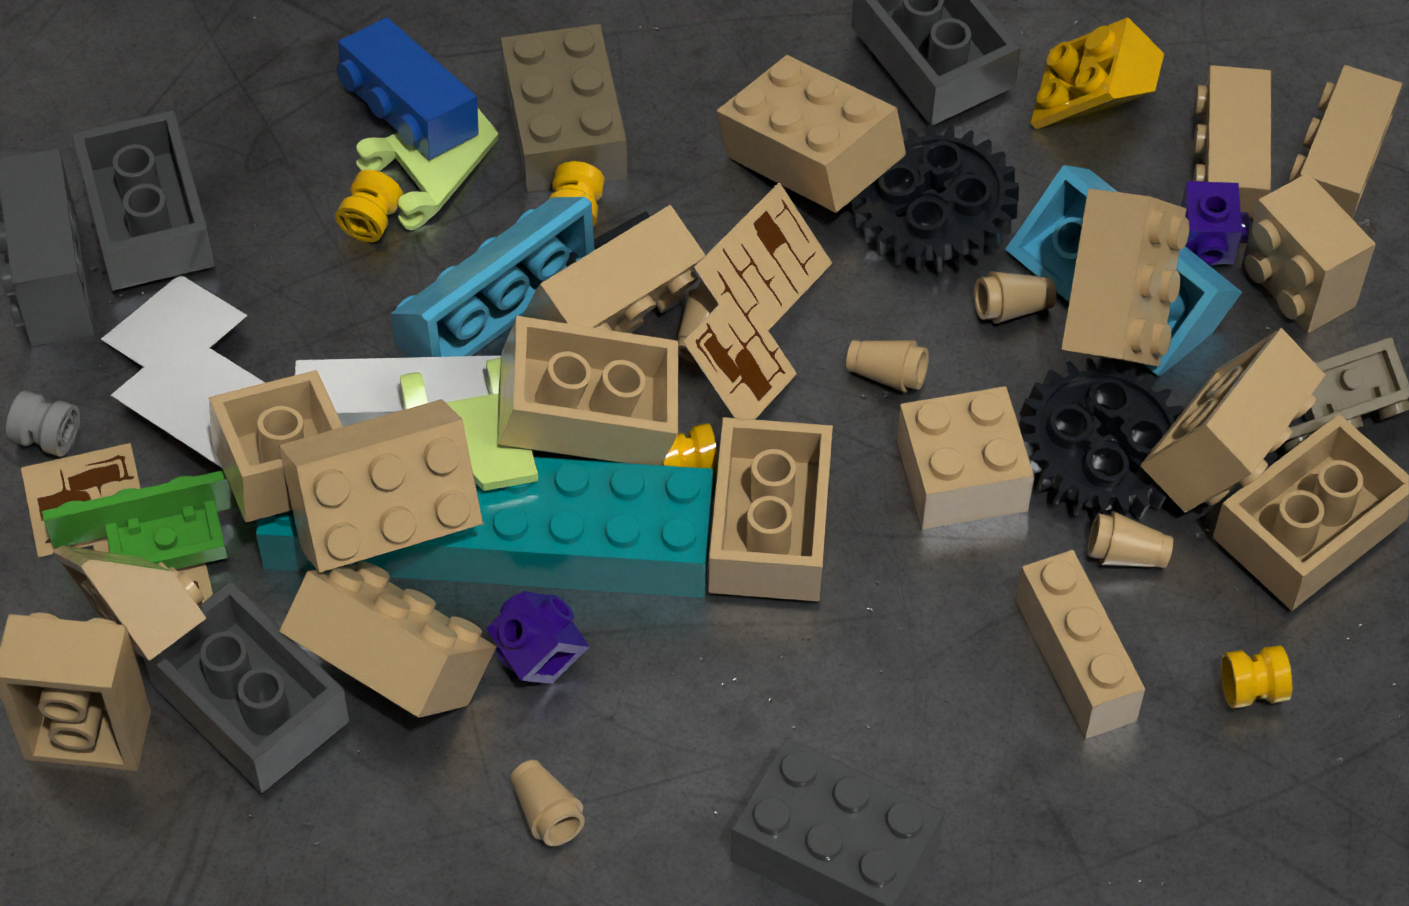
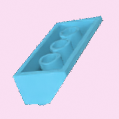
[1005,165,1242,376]
[391,197,594,358]

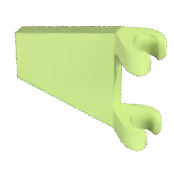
[356,108,499,231]
[400,357,538,491]

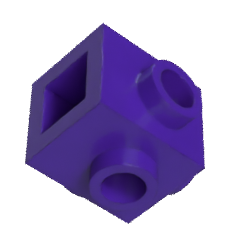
[1181,181,1250,265]
[486,591,590,684]

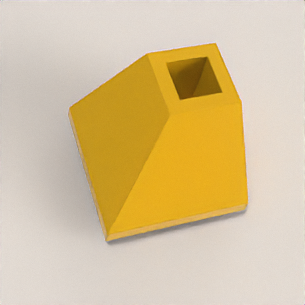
[1030,17,1164,129]

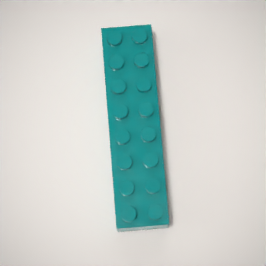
[256,457,713,598]

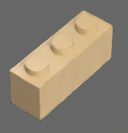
[1288,64,1403,219]
[1193,65,1271,220]
[1015,550,1145,739]

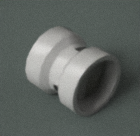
[6,390,80,457]

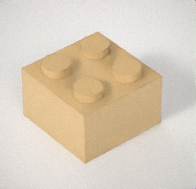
[1242,173,1376,334]
[208,370,343,523]
[896,386,1034,530]

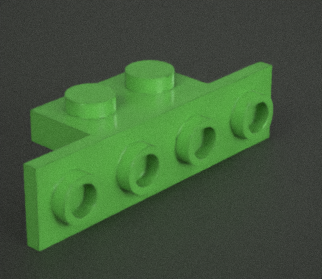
[42,470,239,569]

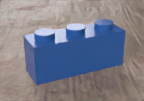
[337,17,479,160]

